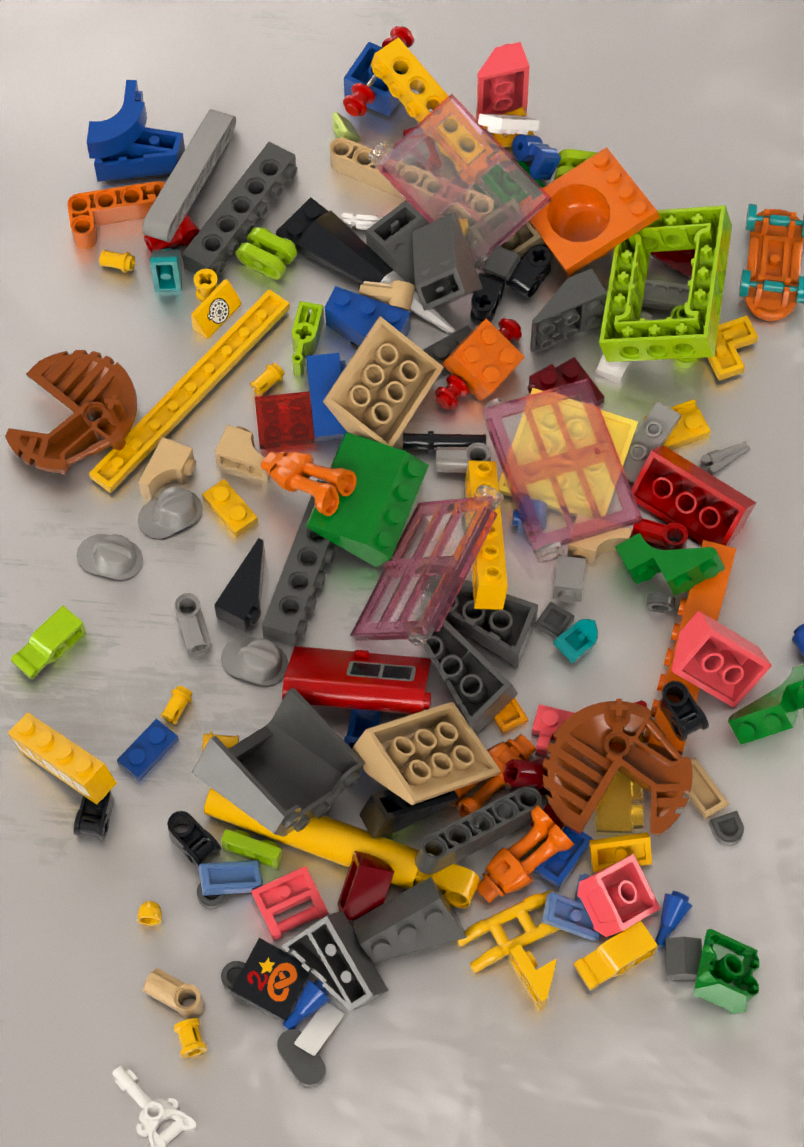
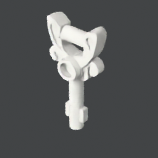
[112,1065,197,1147]

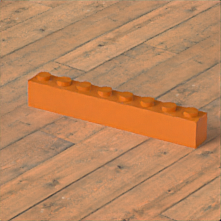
[643,540,737,761]

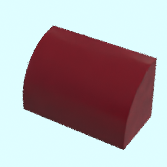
[337,851,394,921]

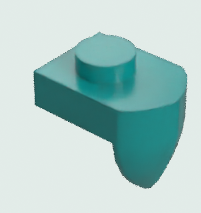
[553,619,598,664]

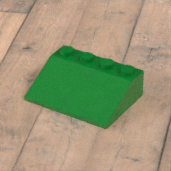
[305,432,429,568]

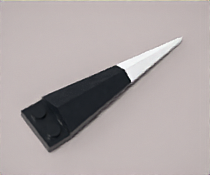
[276,197,456,334]

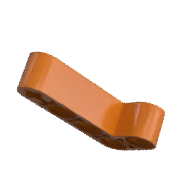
[67,181,165,249]

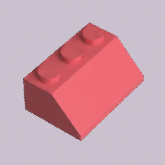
[476,42,530,122]
[671,610,772,708]

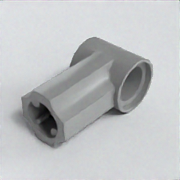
[436,442,491,473]
[174,593,212,654]

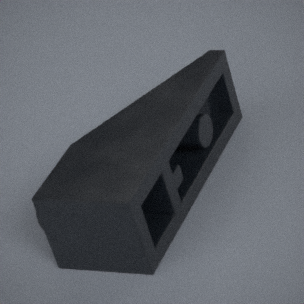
[214,538,265,632]
[359,790,459,839]

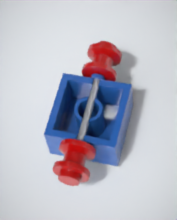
[343,26,414,117]

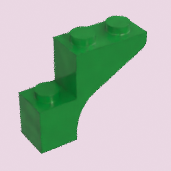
[615,533,725,596]
[728,664,804,745]

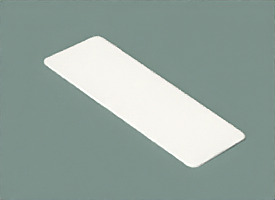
[294,1003,345,1056]

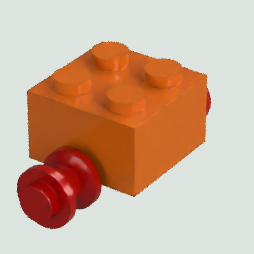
[435,318,525,410]

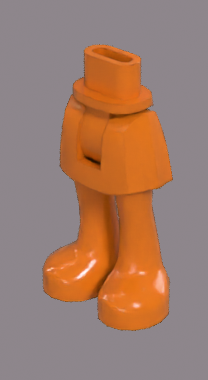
[261,451,357,516]
[450,734,536,817]
[477,805,575,903]

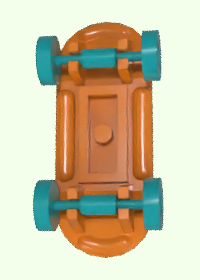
[739,204,804,321]

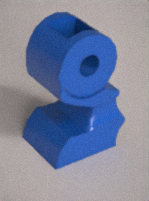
[512,135,561,180]

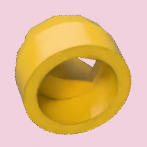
[137,900,162,926]

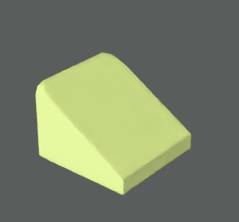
[332,112,361,143]

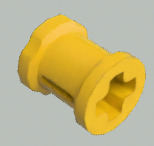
[193,269,218,302]
[173,1018,208,1058]

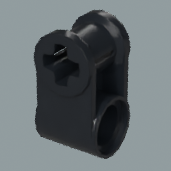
[506,245,551,298]
[470,273,506,325]
[659,681,709,742]
[73,790,114,841]
[167,811,222,869]

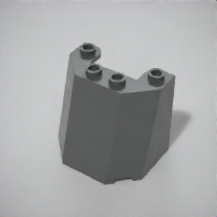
[192,688,365,837]

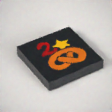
[230,938,311,1022]

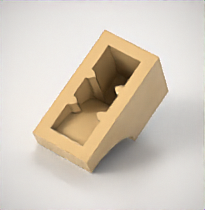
[215,425,270,482]
[138,437,196,499]
[567,515,632,564]

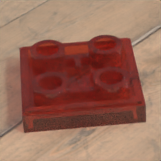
[255,391,315,449]

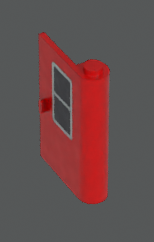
[282,646,431,715]

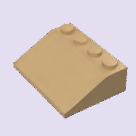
[323,316,444,447]
[352,702,501,805]

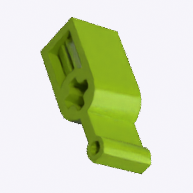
[292,301,324,377]
[10,605,86,680]

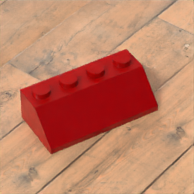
[627,445,757,546]

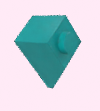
[150,248,182,292]

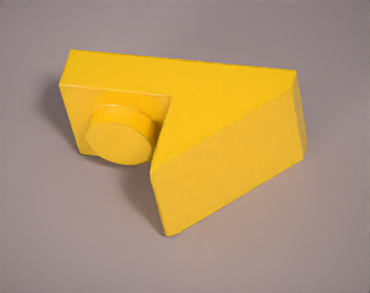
[509,944,557,1011]

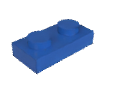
[117,718,179,782]
[534,826,593,889]

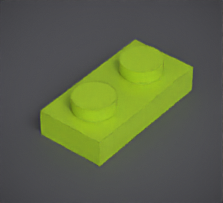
[221,829,283,870]

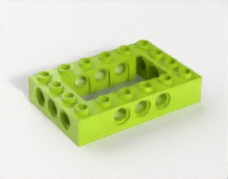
[599,205,732,362]

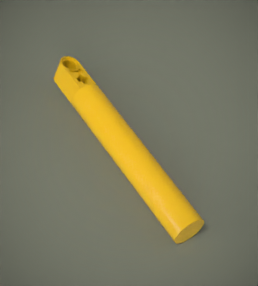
[204,788,480,908]

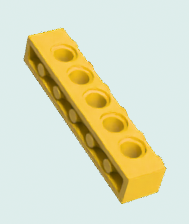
[370,37,499,182]
[464,460,508,610]

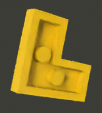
[707,315,758,381]

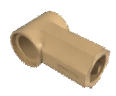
[359,280,415,312]
[143,968,205,1019]

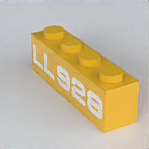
[8,712,117,805]

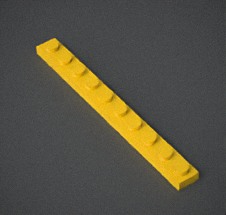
[89,289,290,493]

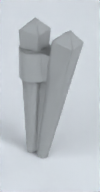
[700,442,750,475]

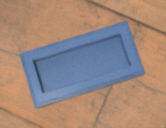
[198,860,263,896]

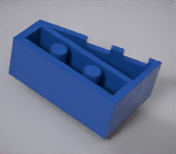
[94,127,185,182]
[325,286,410,346]
[306,353,347,442]

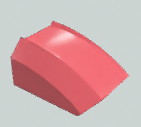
[577,854,661,937]

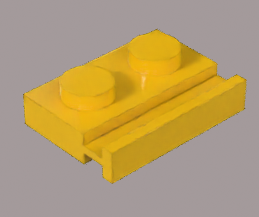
[643,399,711,450]

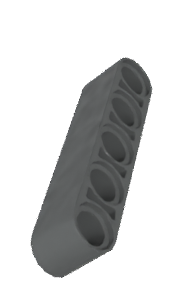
[415,786,542,874]

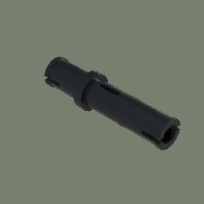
[403,431,486,453]

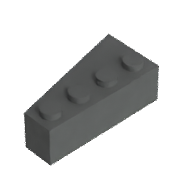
[420,568,538,668]
[413,608,518,734]

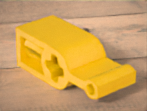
[573,920,658,991]

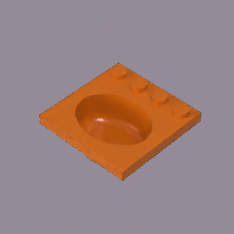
[519,147,660,276]

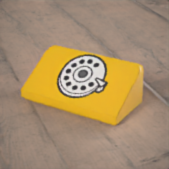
[191,279,241,338]

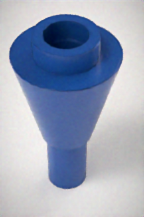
[655,891,693,948]
[283,979,331,1030]

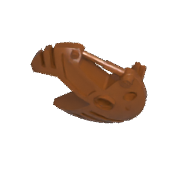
[5,350,137,474]
[543,699,693,836]

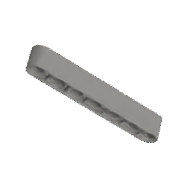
[142,109,236,242]

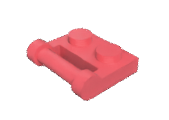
[251,866,329,941]

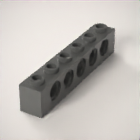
[182,142,298,275]
[262,480,335,646]

